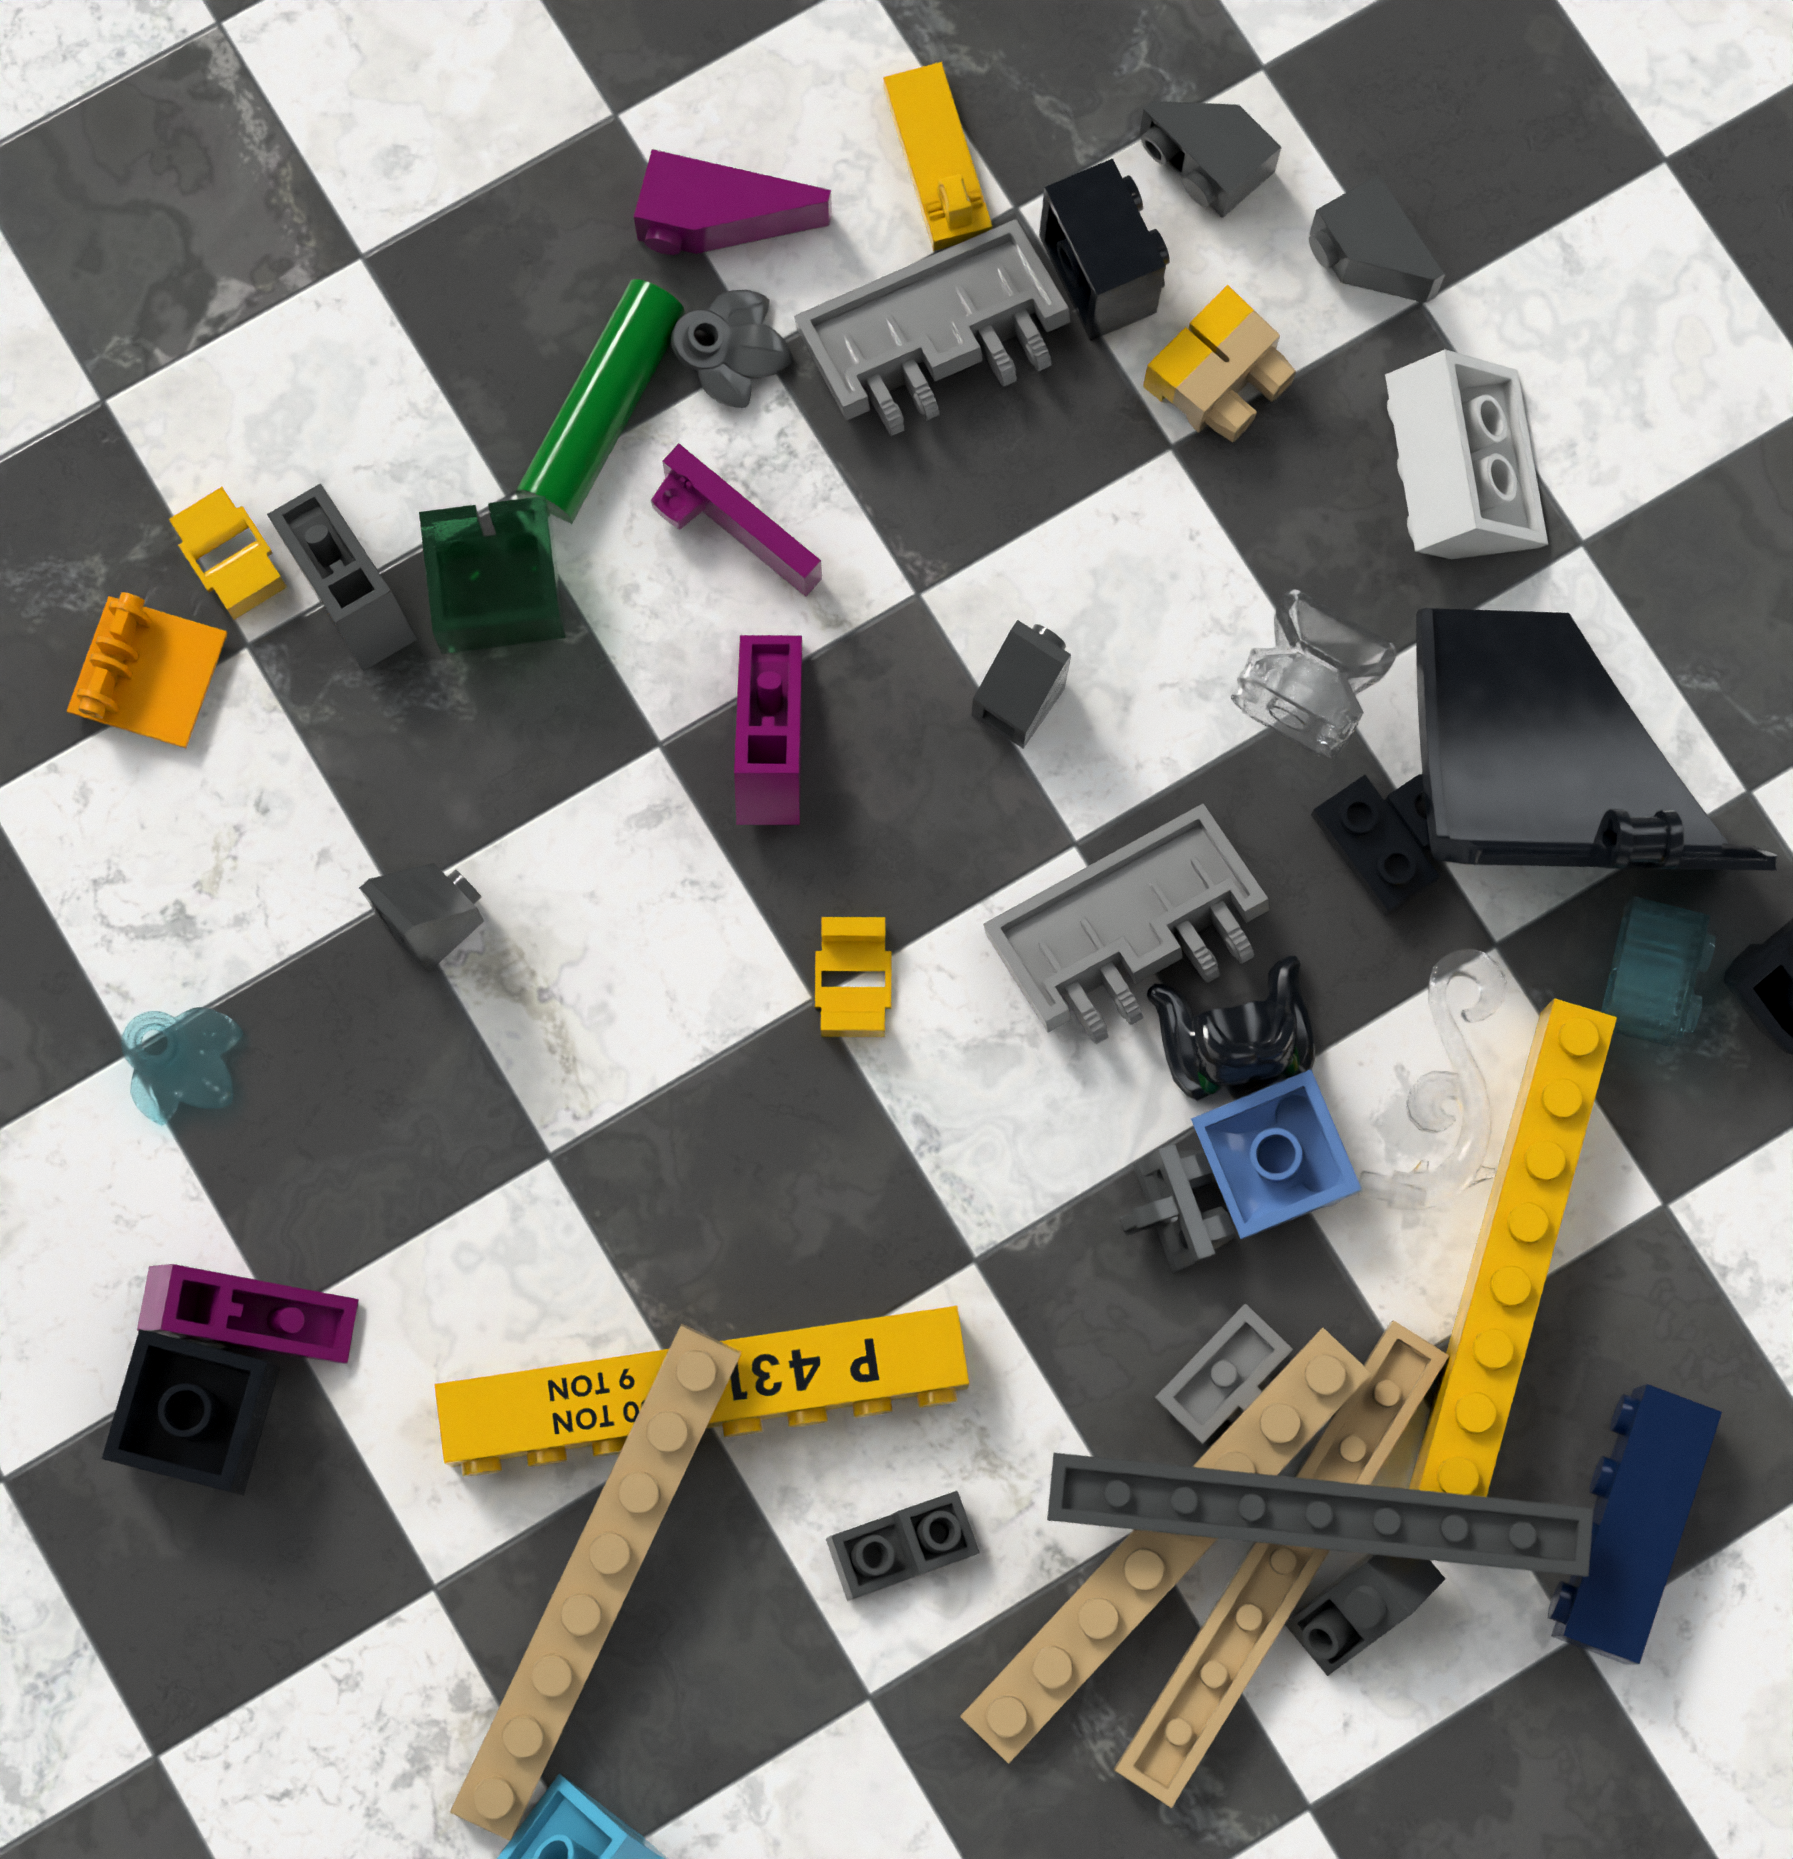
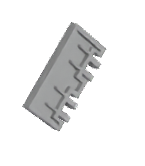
[794,219,1070,436]
[983,803,1270,1044]

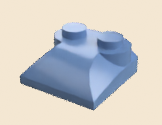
[1191,1069,1362,1240]

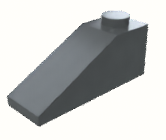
[267,483,418,671]
[359,863,484,973]

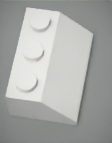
[1385,349,1548,559]

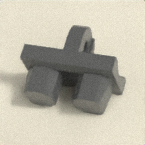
[1120,1144,1235,1273]

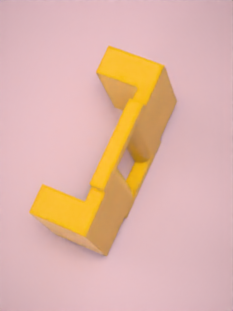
[169,487,287,620]
[815,917,892,1037]

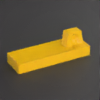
[883,62,992,251]

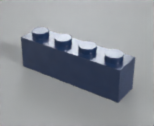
[1548,1384,1722,1665]

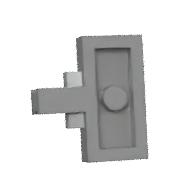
[1154,1303,1293,1444]

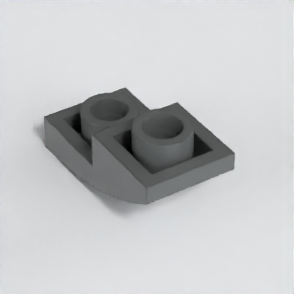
[826,1490,980,1601]

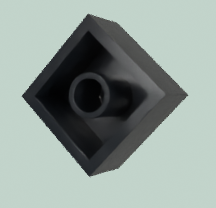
[1039,158,1170,341]
[101,1329,280,1496]

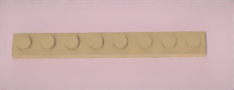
[1113,1320,1449,1808]
[450,1323,741,1841]
[960,1328,1372,1764]

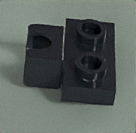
[1311,774,1440,916]

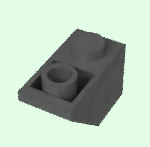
[1139,101,1281,218]
[971,620,1071,749]
[1285,1554,1446,1676]

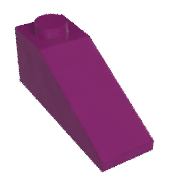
[633,149,832,255]
[734,635,802,825]
[137,1264,359,1364]

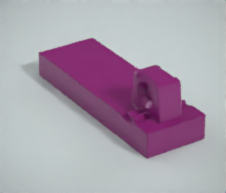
[651,443,822,597]

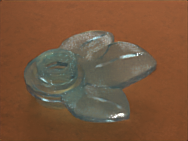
[121,1007,243,1126]

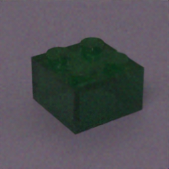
[419,496,566,654]

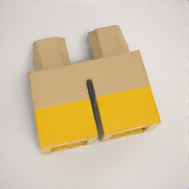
[1143,285,1296,442]

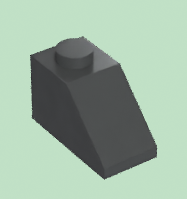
[1309,174,1445,303]

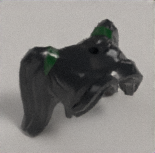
[1146,956,1315,1101]

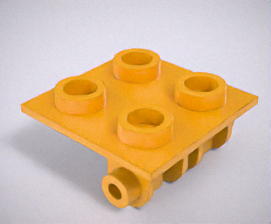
[67,592,228,749]

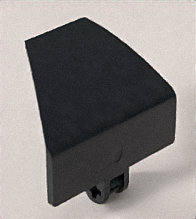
[1416,608,1777,871]

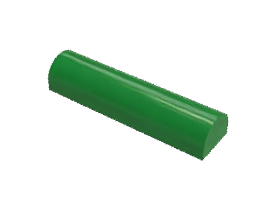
[516,279,685,524]

